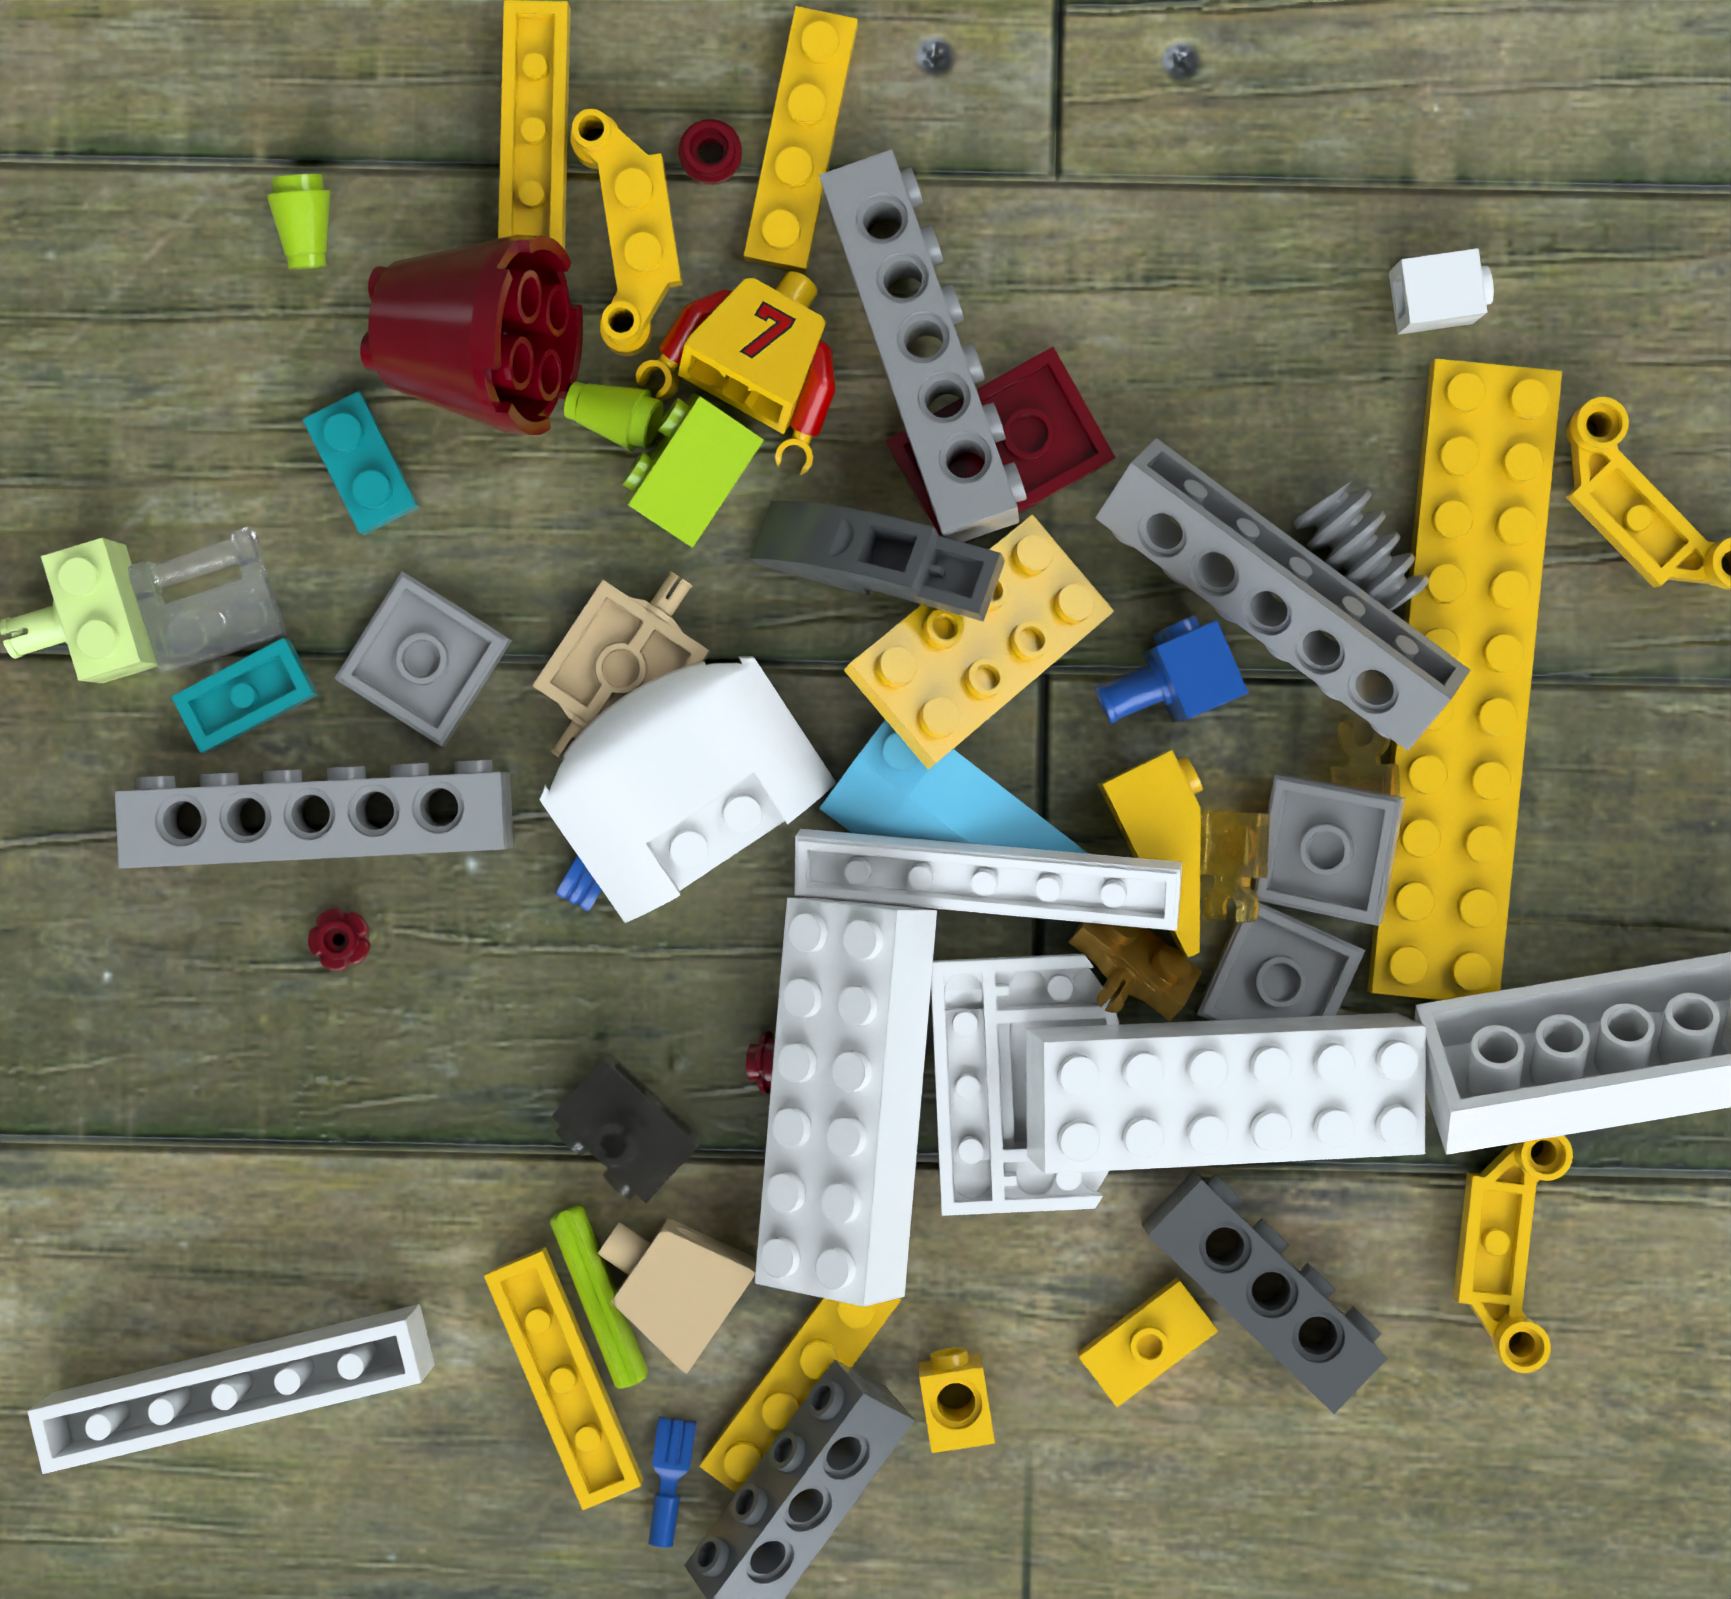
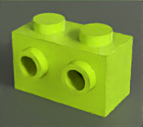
[621,393,764,548]

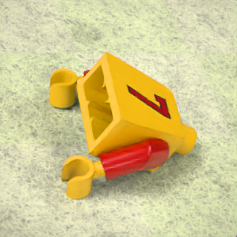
[636,271,836,475]

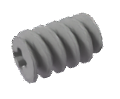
[1292,480,1429,611]

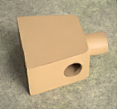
[597,1218,757,1374]

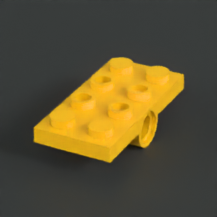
[844,514,1114,770]

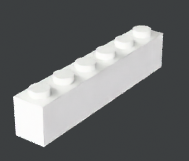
[27,1304,435,1474]

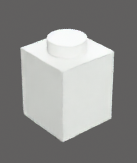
[1389,248,1494,335]

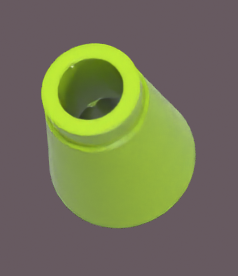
[266,174,331,269]
[564,381,664,451]

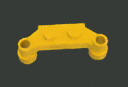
[570,109,683,357]
[1566,397,1731,590]
[1453,1135,1573,1373]

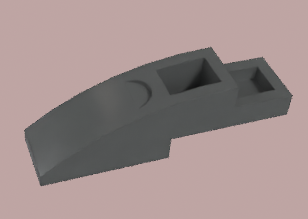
[749,501,1005,622]

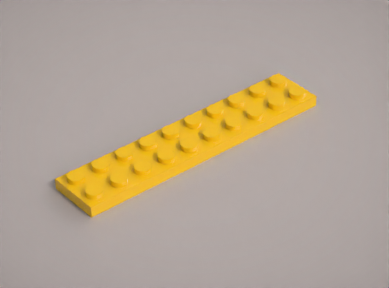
[1367,359,1562,1000]

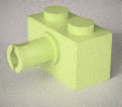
[0,538,162,683]

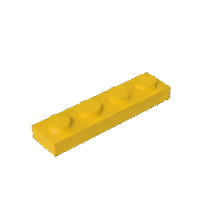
[498,0,571,250]
[744,6,858,274]
[484,1246,644,1510]
[699,1298,901,1493]

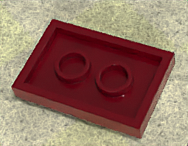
[886,346,1116,543]

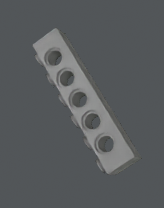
[819,149,1027,542]
[1095,438,1470,751]
[115,760,514,869]

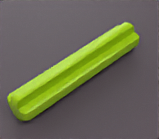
[550,1205,648,1389]

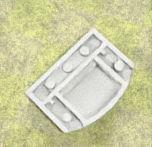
[539,656,836,923]
[931,953,1120,1216]

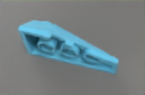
[819,720,1089,854]

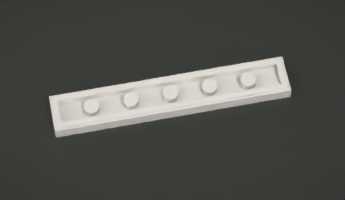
[795,829,1182,931]

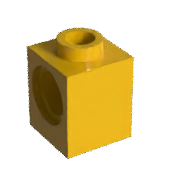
[918,1347,995,1453]

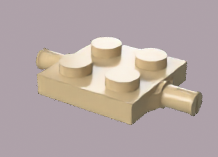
[532,571,711,760]

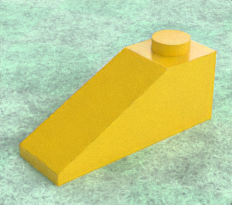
[1097,750,1203,958]

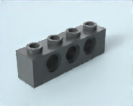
[1141,1170,1388,1414]
[684,1360,915,1599]

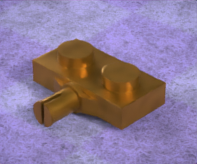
[1069,922,1202,1021]

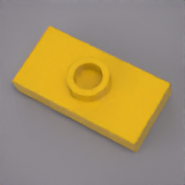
[1077,1276,1218,1407]

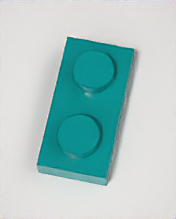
[302,391,420,536]
[171,638,319,753]

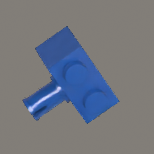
[1094,615,1249,724]

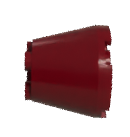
[360,234,583,435]

